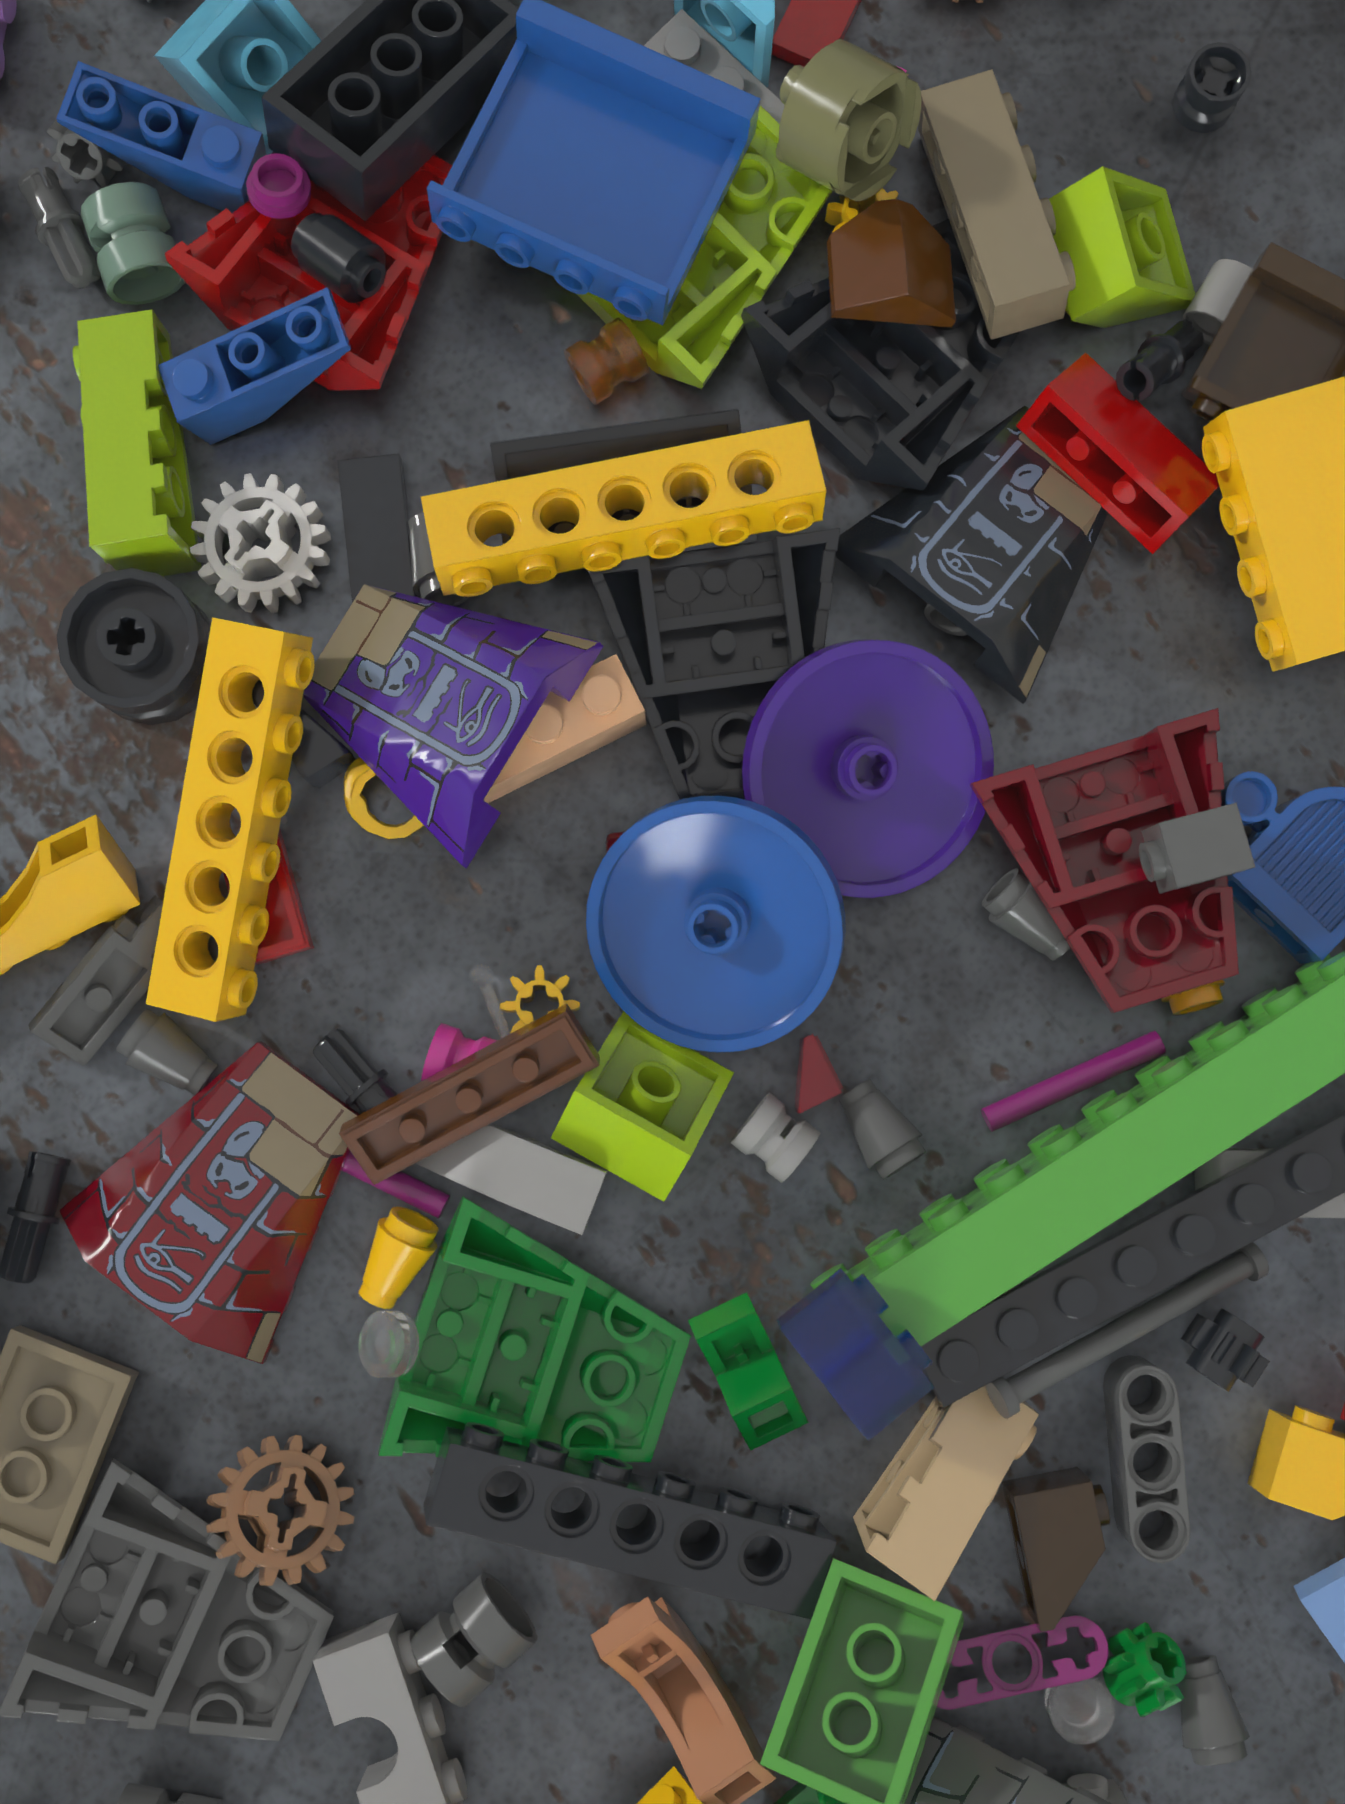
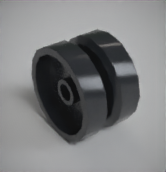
[57,568,211,725]

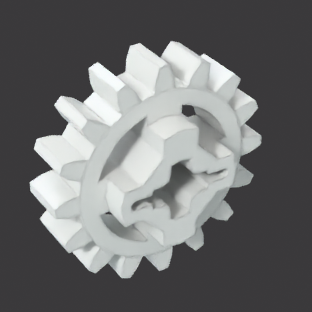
[190,473,331,613]

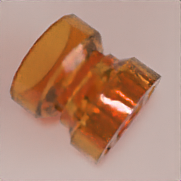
[564,317,649,405]

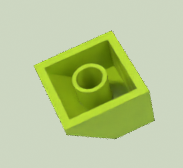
[1049,166,1195,328]
[551,1011,734,1202]

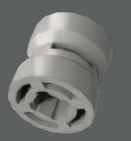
[731,1092,821,1183]

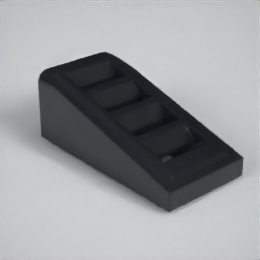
[252,679,356,788]

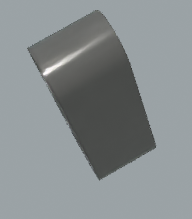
[1103,1355,1191,1563]

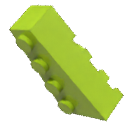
[73,309,202,576]

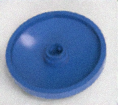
[586,796,846,1052]

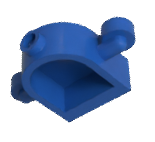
[1221,771,1345,964]

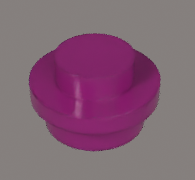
[246,153,311,219]

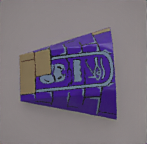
[303,584,604,869]

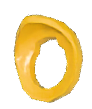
[344,757,424,839]

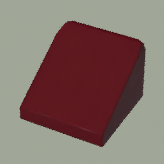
[795,1034,843,1113]

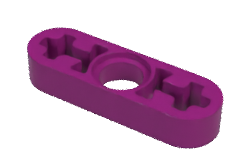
[937,1616,1108,1710]

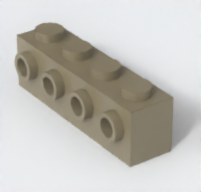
[918,69,1076,340]

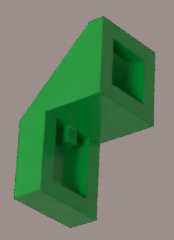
[688,1292,809,1451]

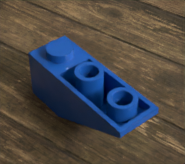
[56,61,266,213]
[158,287,352,445]

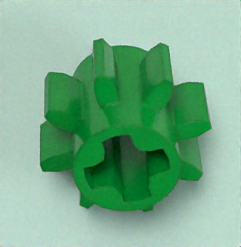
[1102,1622,1187,1717]

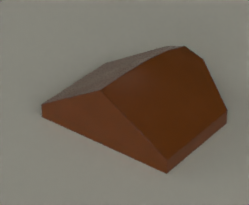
[827,199,956,328]

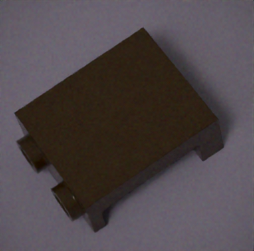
[1181,242,1345,422]

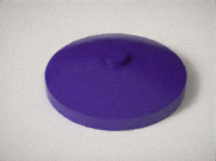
[742,639,994,898]

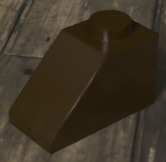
[1002,1467,1110,1632]

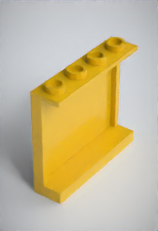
[1202,376,1345,672]

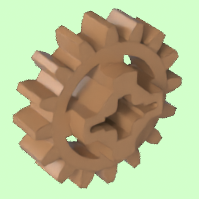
[206,1435,354,1586]

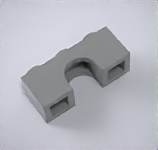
[312,1612,468,1804]

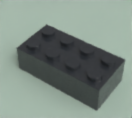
[262,0,519,221]

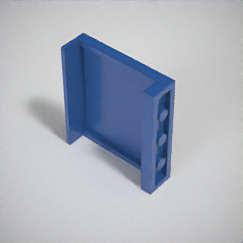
[427,0,761,326]

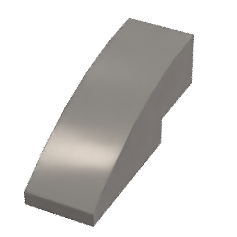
[416,1123,608,1235]

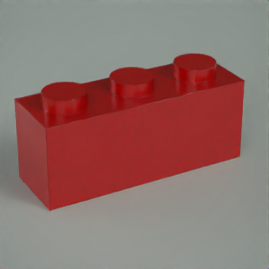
[1016,353,1219,554]

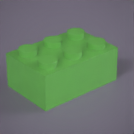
[760,1558,964,1804]

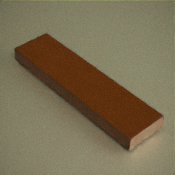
[339,1004,600,1185]

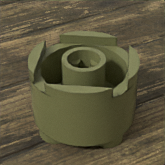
[776,39,922,202]

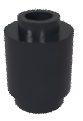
[291,213,386,303]

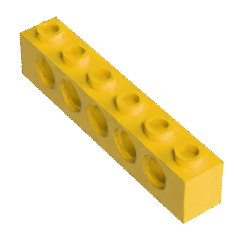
[421,420,826,597]
[146,617,314,1022]

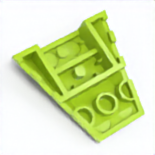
[577,105,833,389]

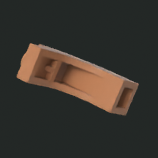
[590,1596,777,1804]

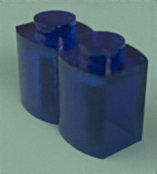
[776,1268,935,1441]

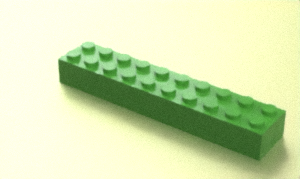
[804,951,1345,1387]

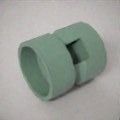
[81,182,185,305]

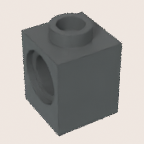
[1139,802,1255,894]

